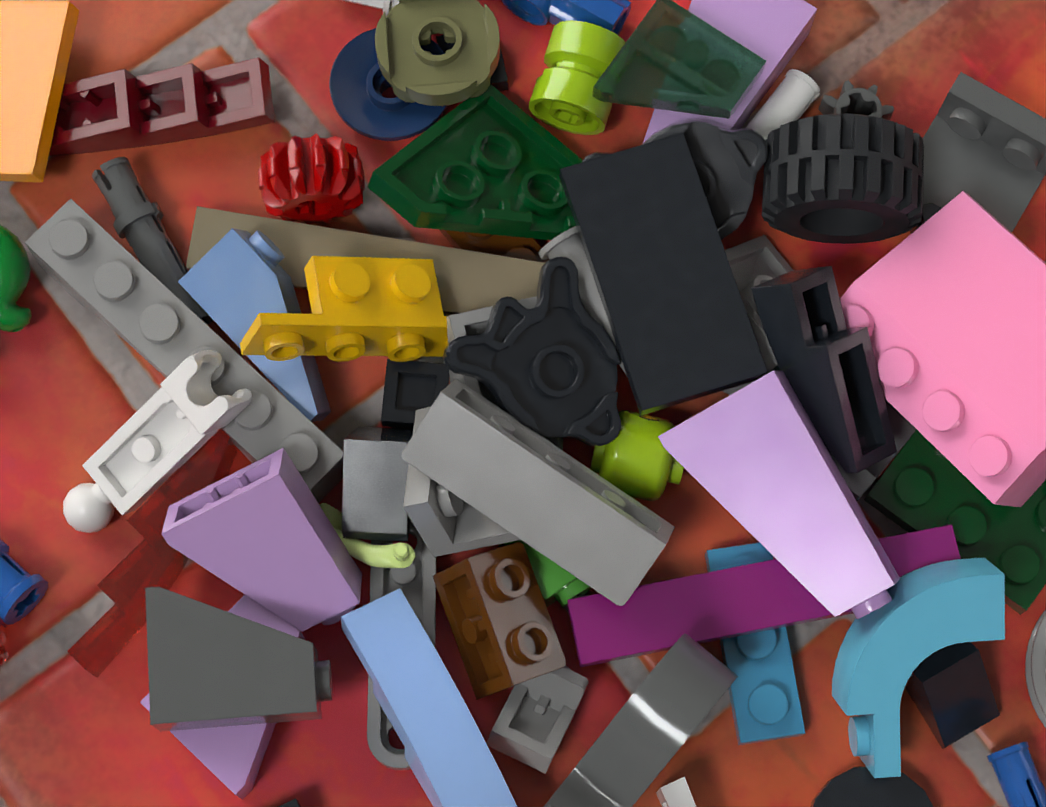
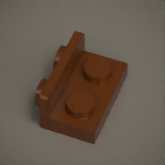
[432,542,566,700]

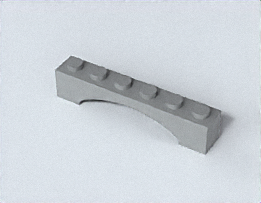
[25,199,344,503]

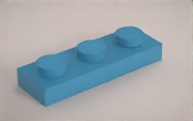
[705,542,805,746]

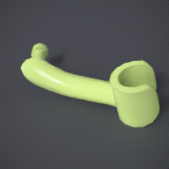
[319,503,416,568]

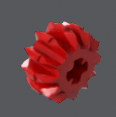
[258,133,365,224]

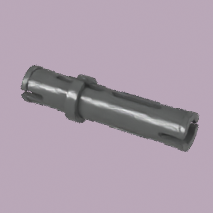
[92,157,213,324]

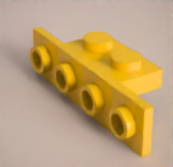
[240,256,448,362]

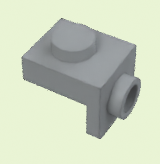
[486,665,589,774]

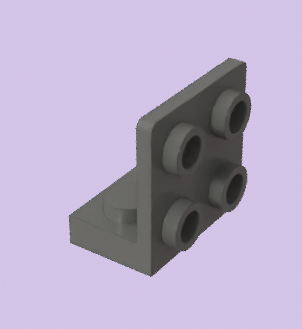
[923,72,1046,233]

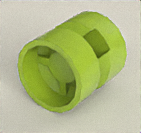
[529,20,629,135]

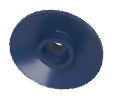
[329,28,448,141]

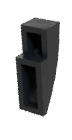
[751,266,897,473]

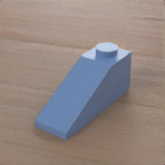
[178,228,331,422]

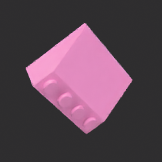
[840,191,1046,507]

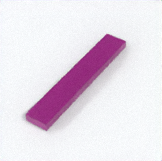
[567,524,961,667]

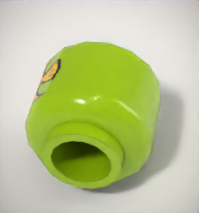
[590,410,684,501]

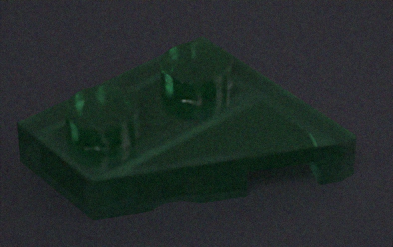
[592,0,766,119]

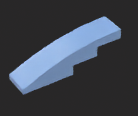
[341,588,517,807]

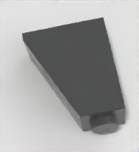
[145,587,333,732]

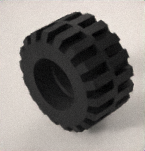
[762,114,924,244]

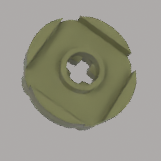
[375,0,500,106]

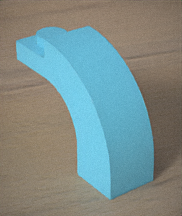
[832,558,1005,778]

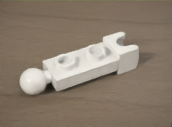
[63,350,252,533]

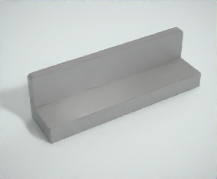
[402,379,675,606]

